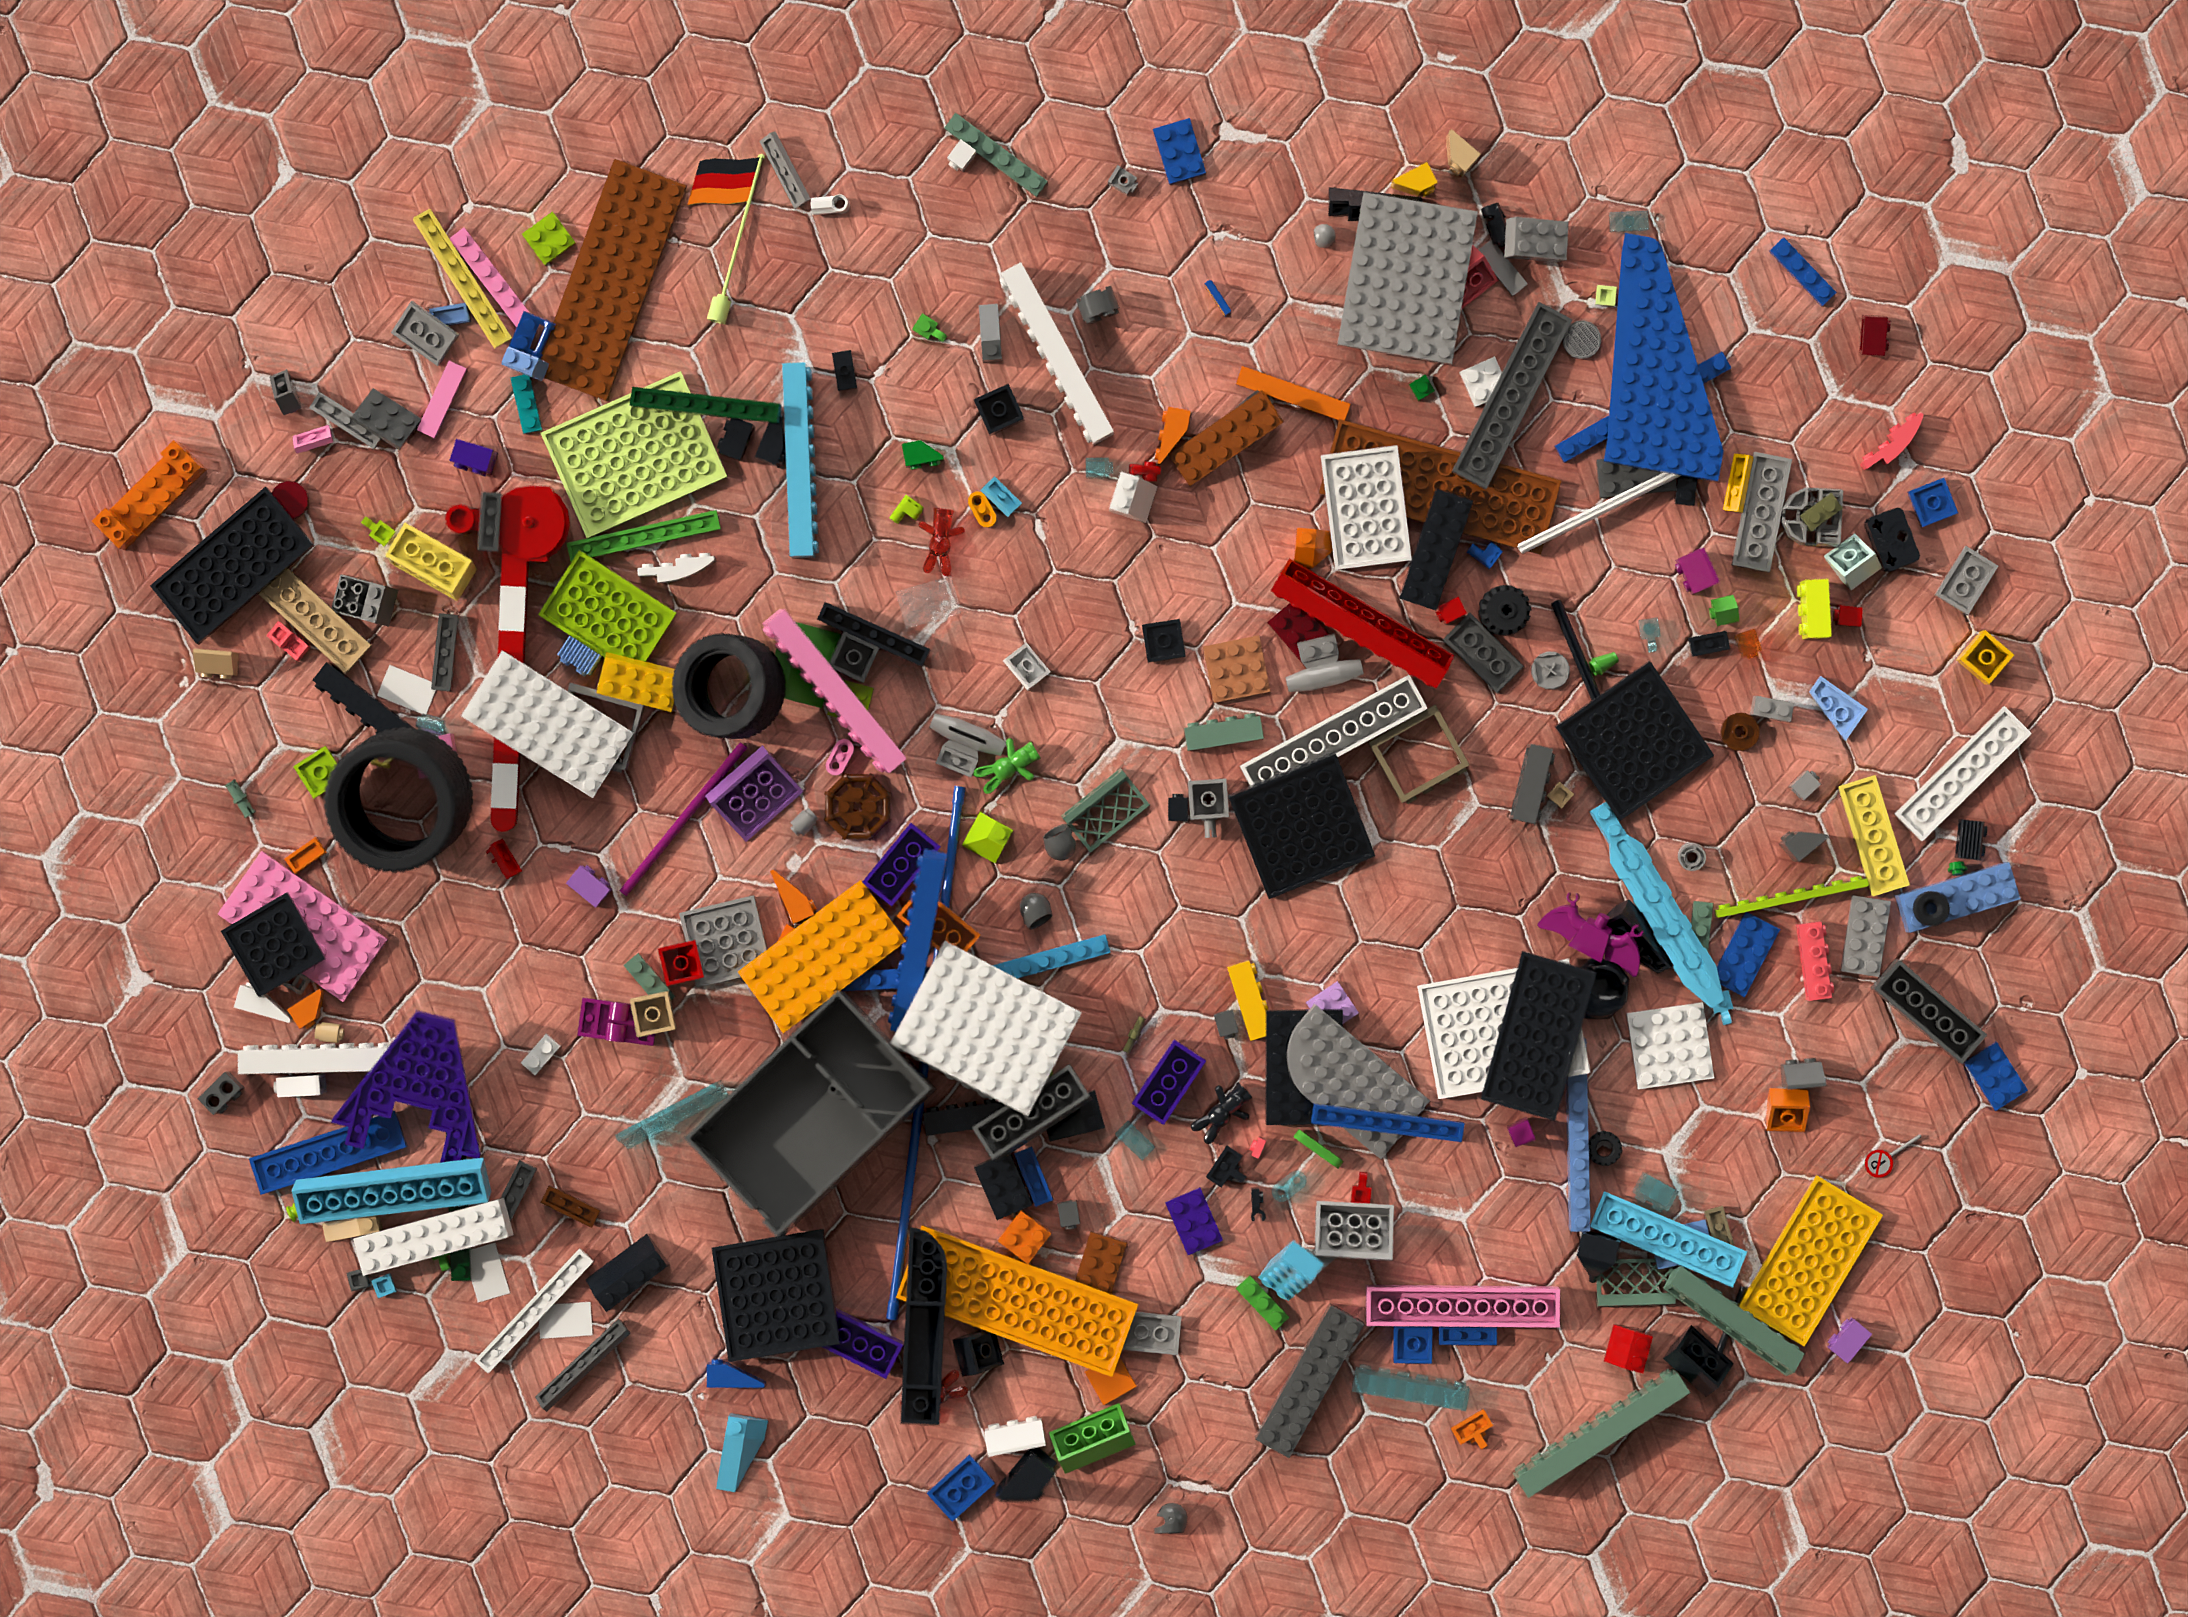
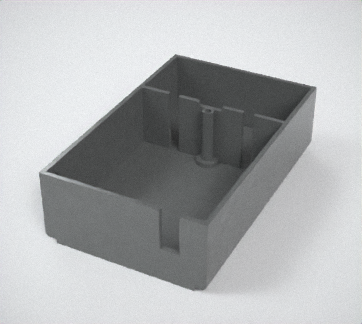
[684,990,937,1237]

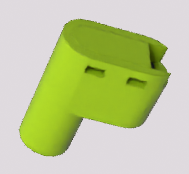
[889,495,924,524]

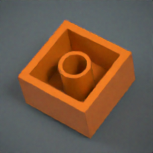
[998,1209,1052,1264]

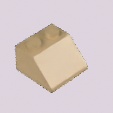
[1446,129,1481,177]
[193,649,239,679]

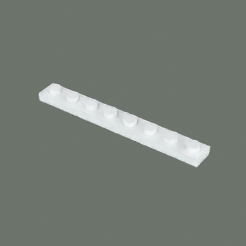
[474,1248,594,1373]

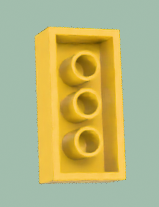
[596,652,674,712]

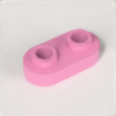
[826,739,854,775]

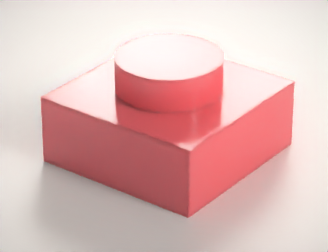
[1249,1137,1266,1159]

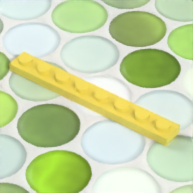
[413,209,512,349]

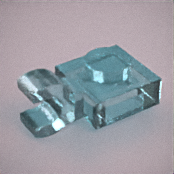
[1638,617,1661,653]

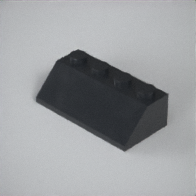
[585,1234,670,1312]

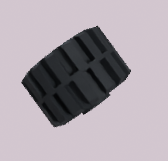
[1478,585,1532,635]

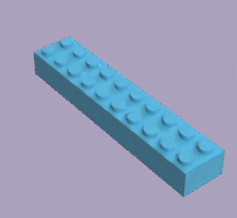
[782,362,819,558]
[292,1158,491,1224]

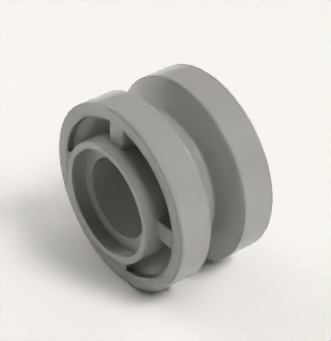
[1678,842,1706,871]

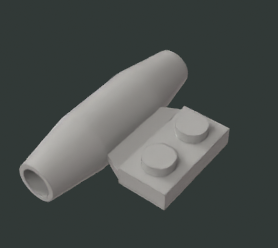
[1285,634,1364,692]
[929,713,1006,777]

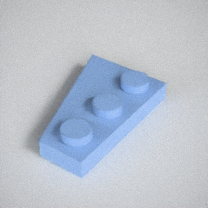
[1809,676,1868,741]

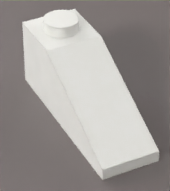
[234,982,293,1023]

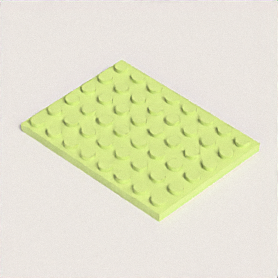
[541,371,728,538]

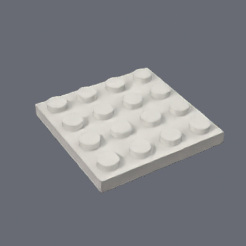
[1626,1002,1714,1089]

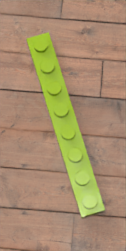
[1714,875,1869,918]

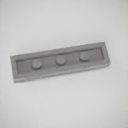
[759,131,811,209]
[309,392,381,449]

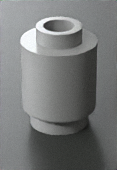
[790,808,818,836]

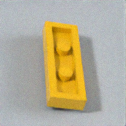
[1723,454,1754,513]

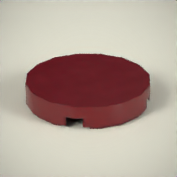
[272,481,309,519]

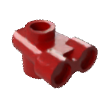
[1129,461,1161,482]

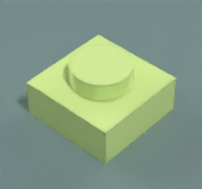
[1595,285,1617,307]

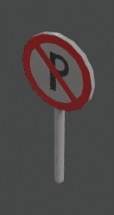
[1864,1134,1922,1178]

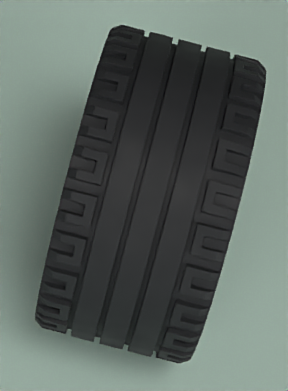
[672,633,786,739]

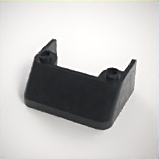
[995,1447,1057,1502]

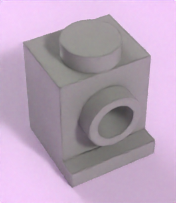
[1108,165,1138,196]

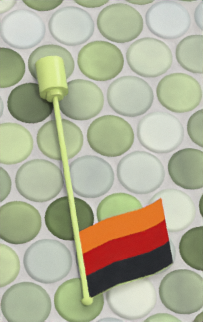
[687,154,765,324]

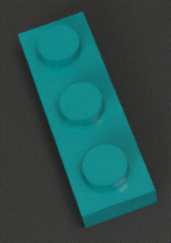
[510,374,543,434]

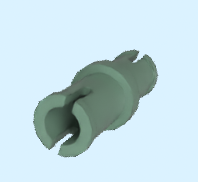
[225,779,256,818]

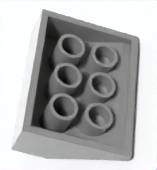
[1315,1201,1394,1261]

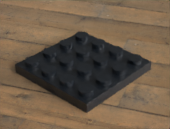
[221,892,326,998]

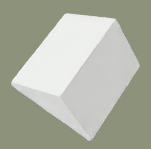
[1003,643,1050,691]

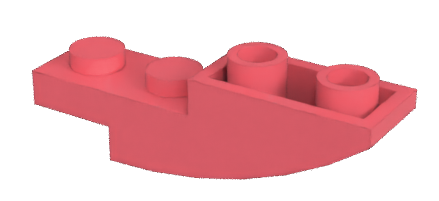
[1860,412,1924,470]

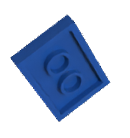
[1153,118,1206,185]
[1964,1041,2028,1111]
[927,1454,995,1522]

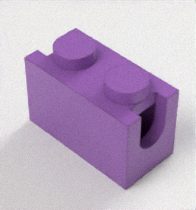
[566,865,612,908]
[1827,1317,1872,1364]

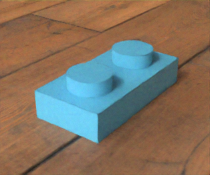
[980,476,1022,517]

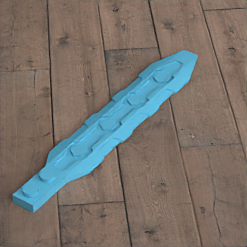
[1589,802,1724,1008]

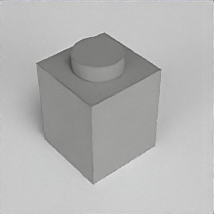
[1788,770,1821,800]

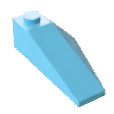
[716,1413,768,1492]

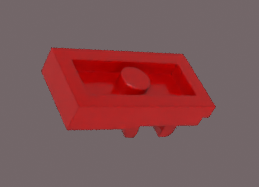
[486,838,522,879]

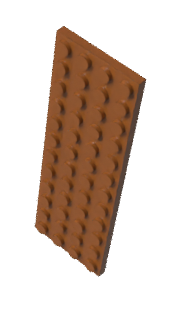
[541,159,687,401]
[1319,419,1561,555]

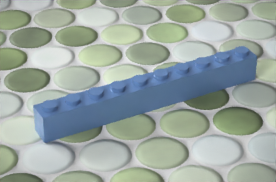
[1566,1038,1590,1232]

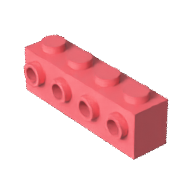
[1796,921,1834,1001]

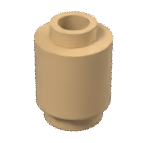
[315,1022,344,1043]

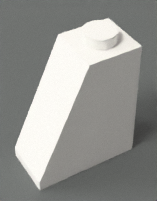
[274,1073,327,1097]

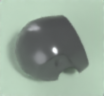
[1043,824,1076,861]
[1019,893,1053,929]
[1154,1503,1188,1534]

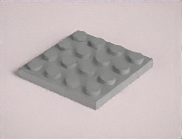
[679,895,767,988]

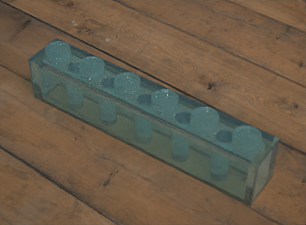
[1351,1364,1470,1411]

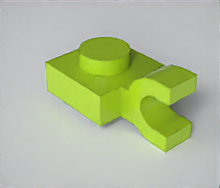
[361,516,396,547]

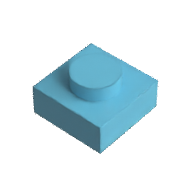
[371,1273,397,1298]

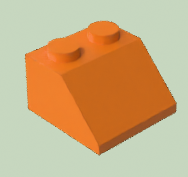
[1766,1088,1810,1132]

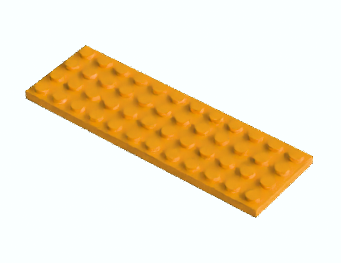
[896,1225,1138,1377]

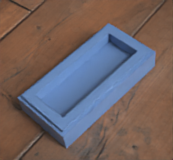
[429,303,471,326]

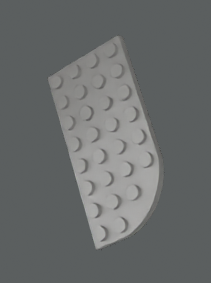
[1287,1004,1430,1159]

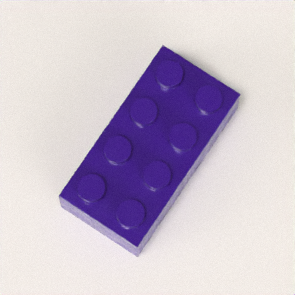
[862,823,941,906]
[1131,1039,1206,1125]
[823,1308,904,1379]

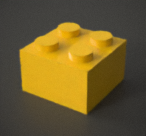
[1956,630,2014,685]

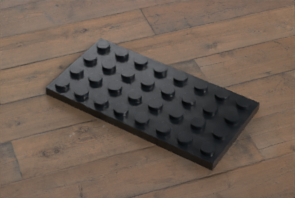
[150,487,315,645]
[1481,951,1597,1121]

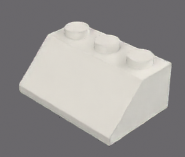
[985,1416,1046,1457]

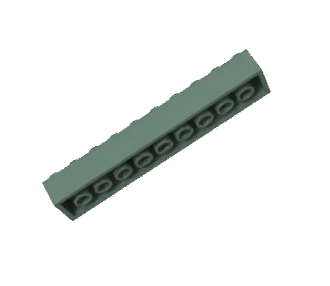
[1513,1368,1690,1498]

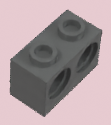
[197,1071,244,1115]

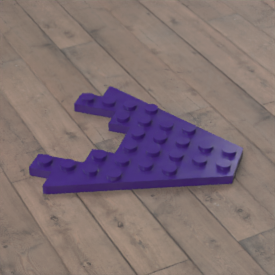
[331,1010,481,1163]

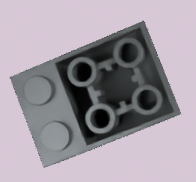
[331,574,399,627]

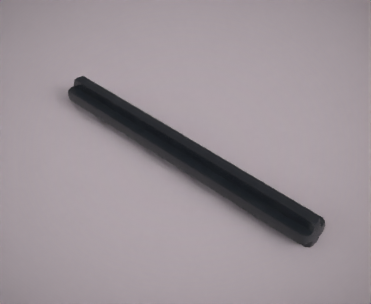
[1551,600,1600,700]

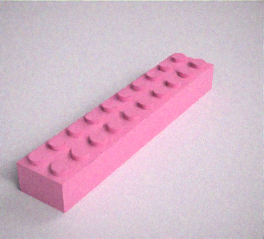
[762,609,907,773]
[1366,1285,1560,1327]

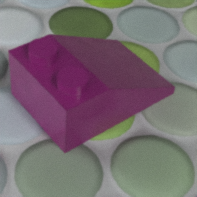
[1675,547,1720,595]

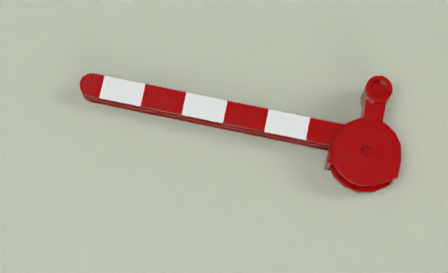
[445,486,570,832]

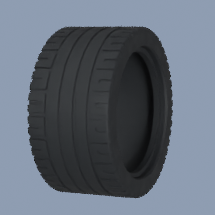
[324,727,473,873]

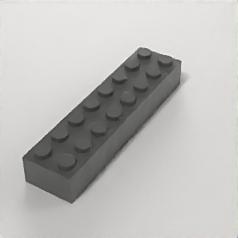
[1255,1303,1364,1458]

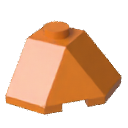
[1294,528,1333,569]

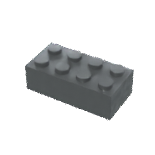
[1509,744,1555,824]

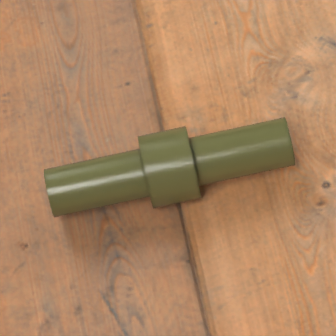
[1123,1016,1146,1054]

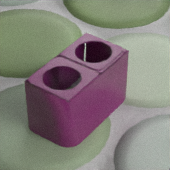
[1507,1117,1536,1147]

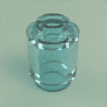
[416,713,446,736]

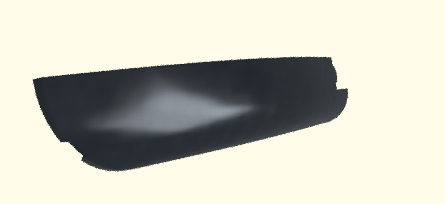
[900,1227,947,1426]

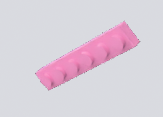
[449,228,530,327]

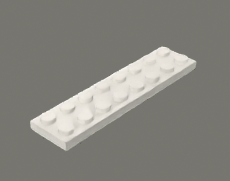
[1894,706,2032,841]

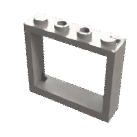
[568,683,645,773]

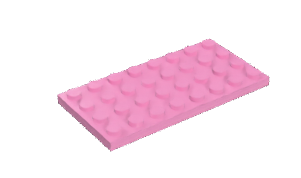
[218,851,388,1002]

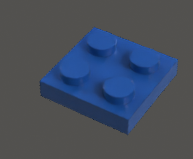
[1907,478,1958,528]
[1393,1326,1432,1364]

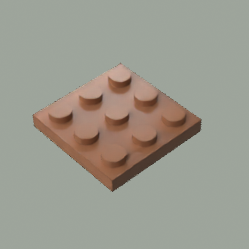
[1203,635,1270,703]

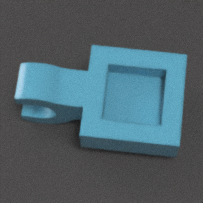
[1713,990,1733,1025]

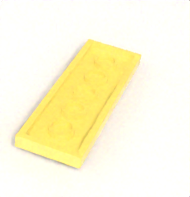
[1838,775,1910,896]

